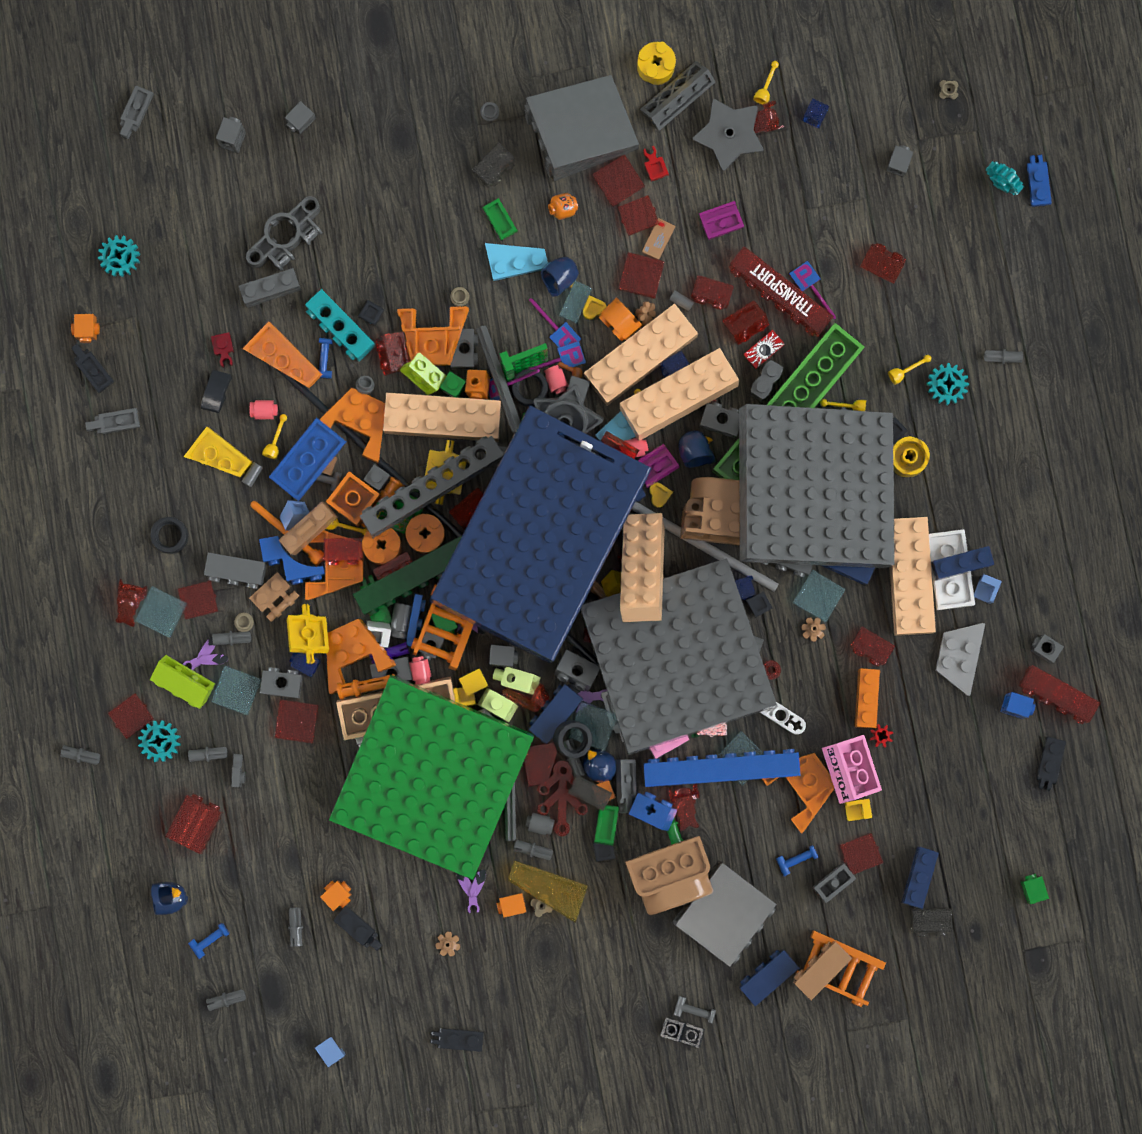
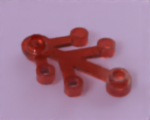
[537,761,588,836]

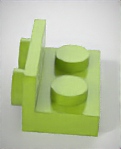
[400,353,446,395]

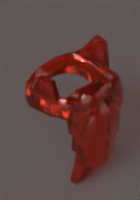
[754,100,784,133]
[116,579,147,627]
[502,683,550,712]
[669,784,700,831]

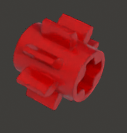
[869,724,893,748]

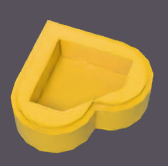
[583,295,607,320]
[649,482,673,508]

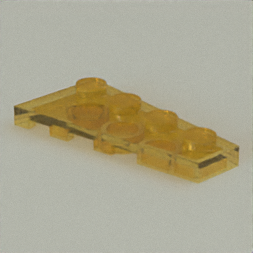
[508,861,588,923]

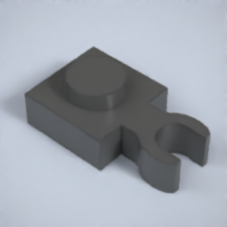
[231,754,245,788]

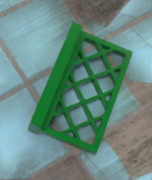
[500,343,548,382]

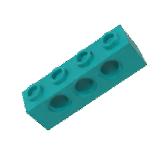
[305,289,375,362]

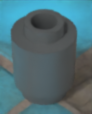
[525,813,555,836]

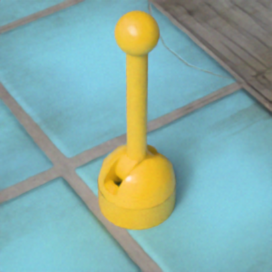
[753,61,779,105]
[888,355,931,385]
[820,399,866,411]
[262,414,287,460]
[326,519,368,535]

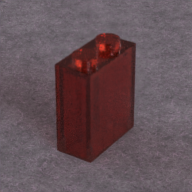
[165,793,223,854]

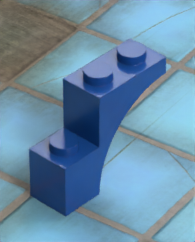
[259,536,325,585]

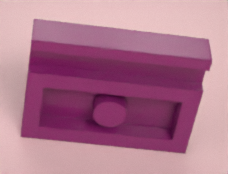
[699,201,744,240]
[638,444,679,488]

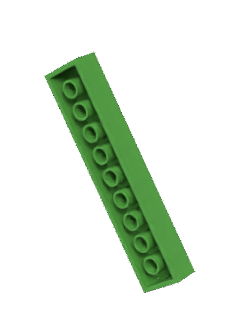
[712,323,864,480]

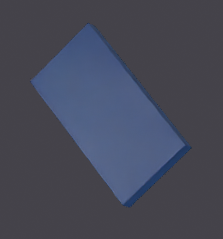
[269,417,347,501]

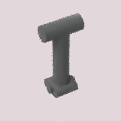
[316,472,342,492]
[673,996,716,1023]

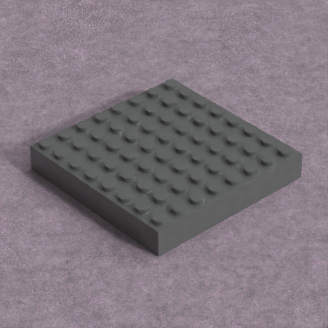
[739,404,895,568]
[580,558,777,755]

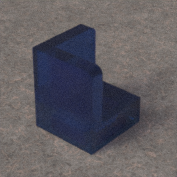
[735,576,756,600]

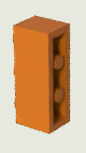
[855,669,880,729]

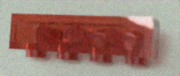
[1019,665,1101,725]

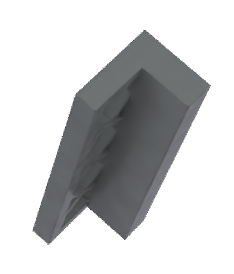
[640,61,715,131]

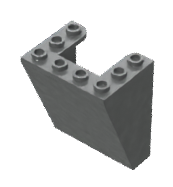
[524,75,639,182]

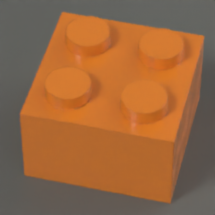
[326,472,380,527]

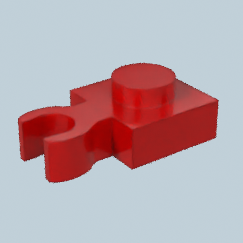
[643,146,669,182]

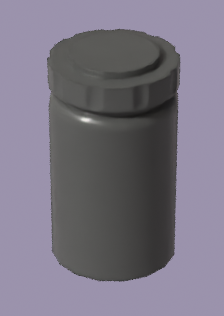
[390,603,413,639]

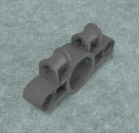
[246,196,323,271]

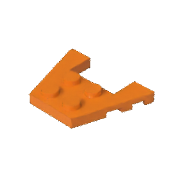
[397,306,469,366]
[320,388,385,463]
[305,530,364,600]
[327,619,396,694]
[762,753,835,833]

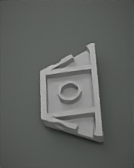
[935,623,985,696]

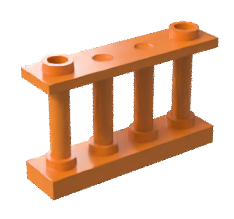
[411,584,473,671]
[795,930,886,1007]

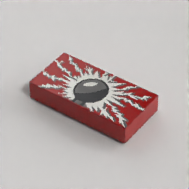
[743,330,785,369]

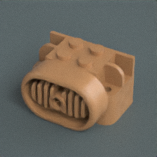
[680,477,740,545]
[624,836,713,915]

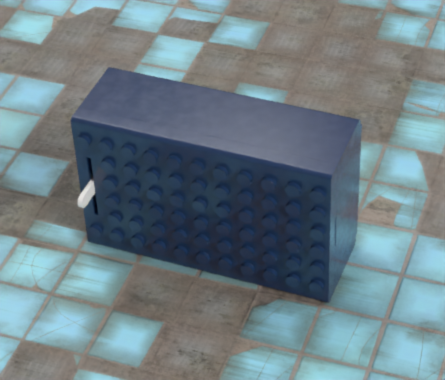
[429,405,652,663]

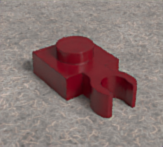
[211,332,234,368]

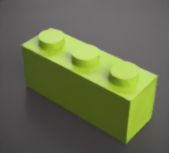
[150,655,215,709]

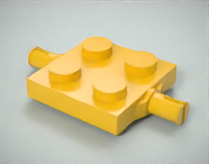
[425,440,466,505]
[287,604,329,664]

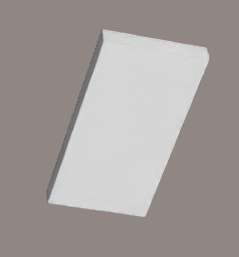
[929,529,975,610]

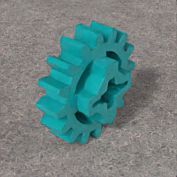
[986,161,1024,195]
[98,235,140,277]
[927,363,969,405]
[138,720,181,762]

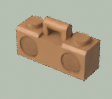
[279,502,338,555]

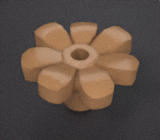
[635,301,656,326]
[801,618,826,642]
[436,932,460,956]

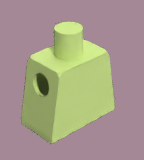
[493,667,541,696]
[477,688,518,723]

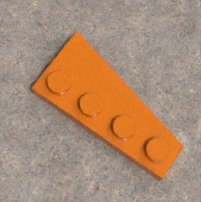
[243,322,323,388]

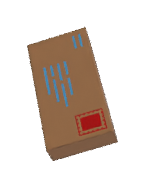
[642,218,675,261]

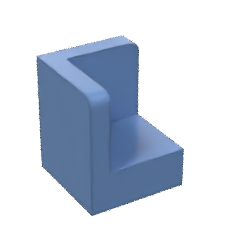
[280,501,309,531]
[974,574,1002,604]
[315,1037,346,1067]

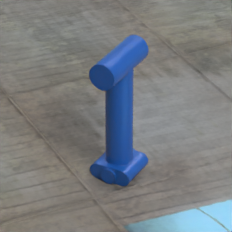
[319,338,333,379]
[776,845,818,876]
[188,923,230,959]

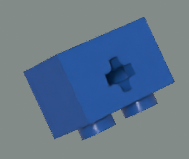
[1000,692,1035,719]
[629,792,677,831]

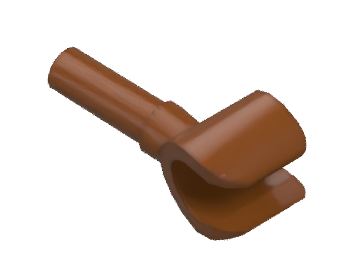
[558,361,583,378]

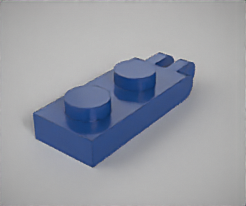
[1027,155,1052,207]
[406,594,426,647]

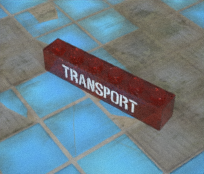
[729,246,834,337]

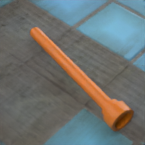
[250,501,325,566]

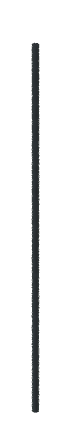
[276,369,598,666]

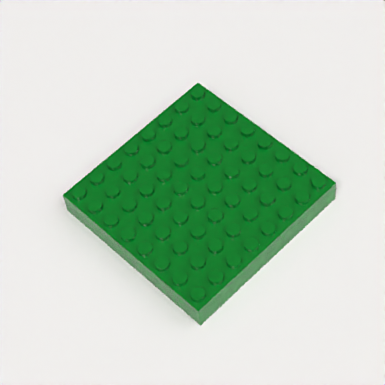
[329,674,534,880]

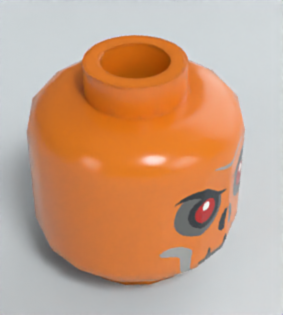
[548,193,578,220]

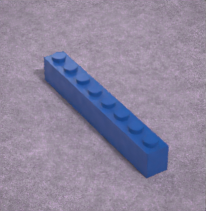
[644,749,800,787]

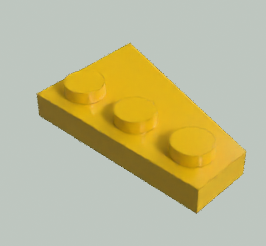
[184,427,252,477]

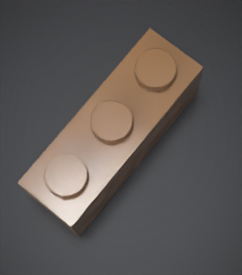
[793,941,852,1000]

